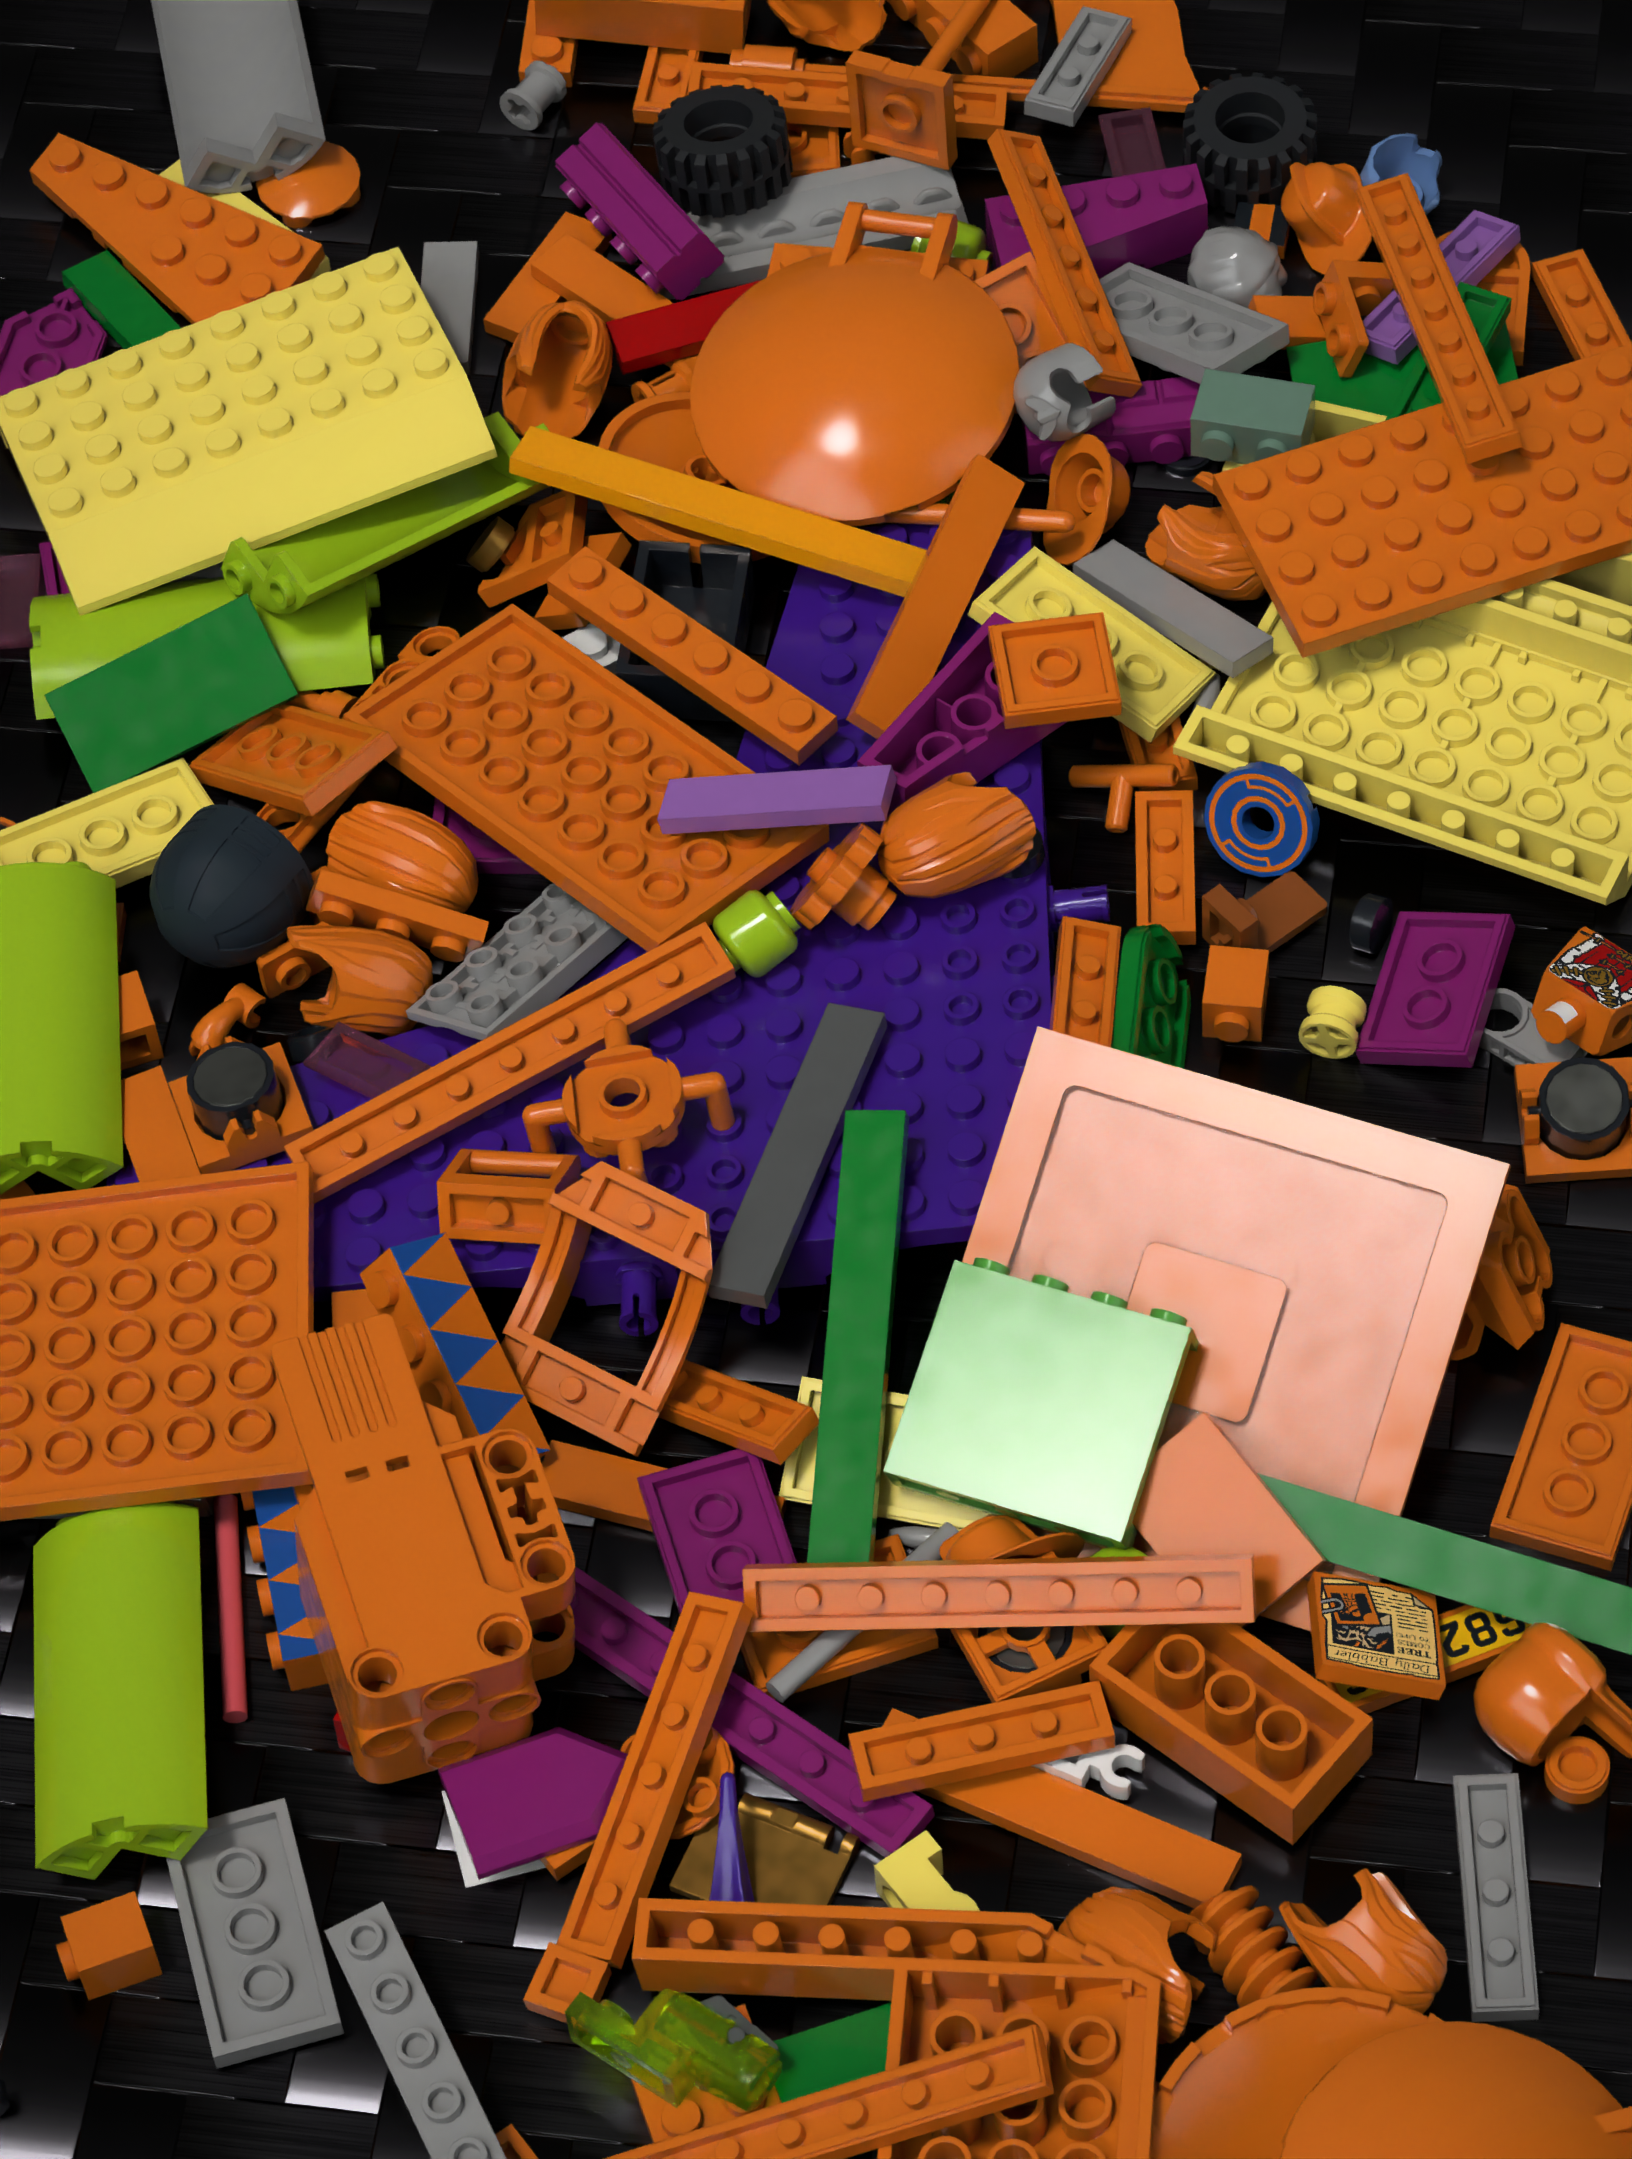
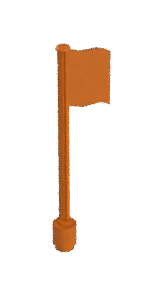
[729,0,1209,113]

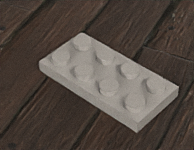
[1099,262,1290,384]
[166,1798,344,2069]

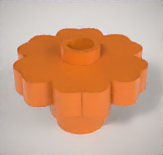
[789,822,897,931]

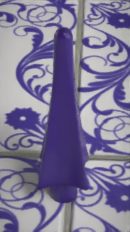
[709,1772,755,1902]

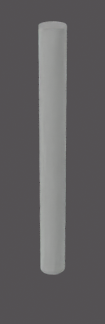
[766,1522,959,1703]

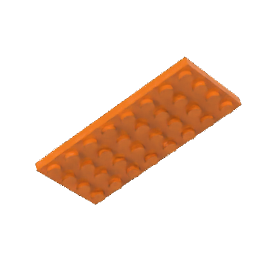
[1212,345,1632,658]
[343,603,830,952]

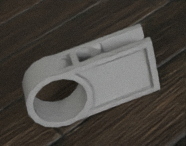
[1479,988,1588,1067]

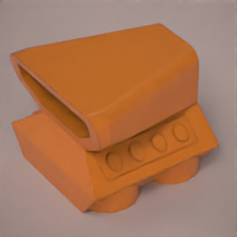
[1451,1184,1553,1360]

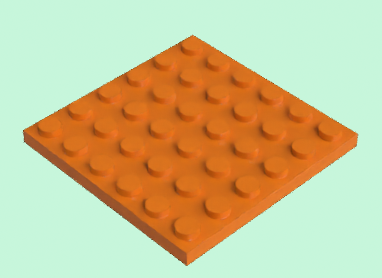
[0,1161,314,1521]

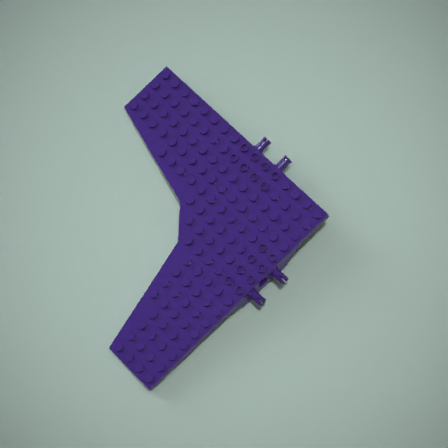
[106,523,1115,1336]

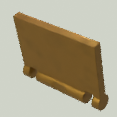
[669,1793,861,1905]

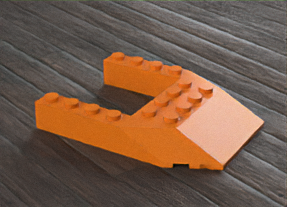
[632,1898,1161,2159]

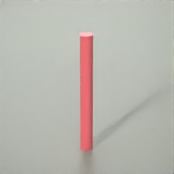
[213,1494,248,1723]

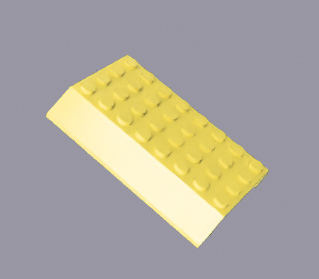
[0,247,498,616]
[1173,579,1632,905]

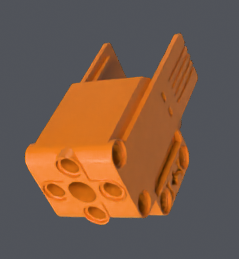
[271,1313,575,1784]

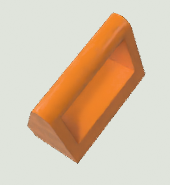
[437,1148,581,1244]

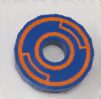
[1204,761,1320,877]

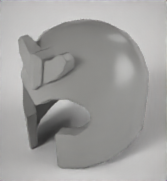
[1013,343,1116,441]

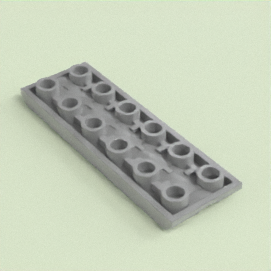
[659,156,969,300]
[406,883,628,1041]

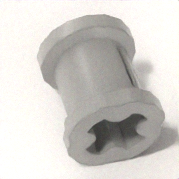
[499,60,567,131]

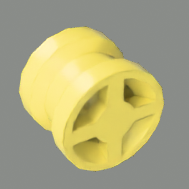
[1298,985,1367,1059]

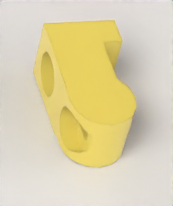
[874,1830,980,1911]

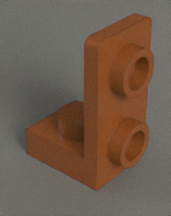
[1202,871,1327,953]

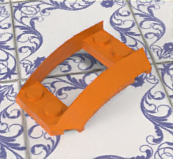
[501,1161,713,1457]

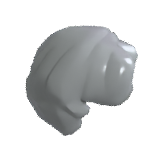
[1187,226,1288,308]

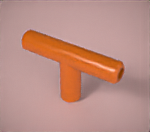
[1068,764,1179,833]

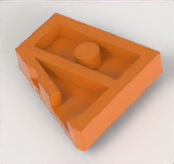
[477,490,588,608]

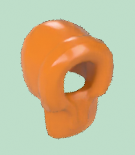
[1473,1622,1632,1767]

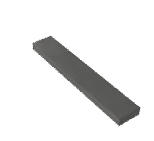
[708,1003,887,1309]

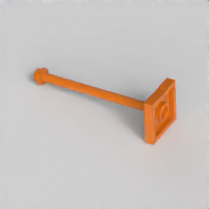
[846,0,991,170]

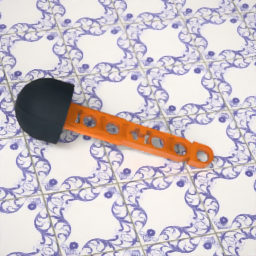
[150,626,460,969]

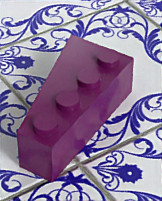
[985,163,1208,279]
[857,612,1066,819]

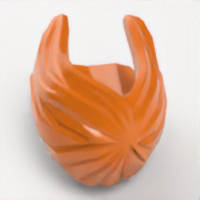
[767,0,887,52]
[502,300,613,438]
[1145,471,1267,601]
[877,772,1036,899]
[326,801,479,913]
[286,925,433,1036]
[1279,1868,1448,2014]
[1058,1886,1217,2044]

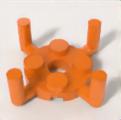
[522,1019,735,1183]

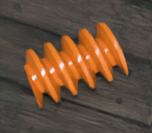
[1189,1885,1317,2008]

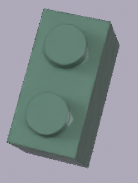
[1190,368,1315,464]

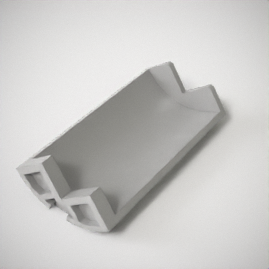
[151,0,326,193]

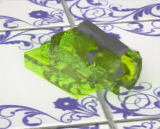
[565,1988,783,2112]

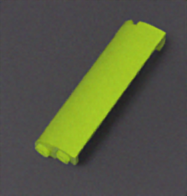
[221,411,550,614]
[29,574,385,720]
[0,861,123,1195]
[33,1501,208,1880]

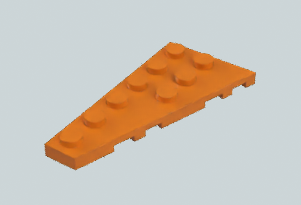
[30,133,325,324]

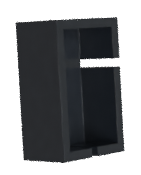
[615,540,756,722]

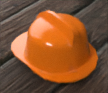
[1281,162,1372,275]
[1043,433,1131,566]
[939,1515,1084,1560]

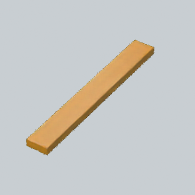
[509,426,927,597]

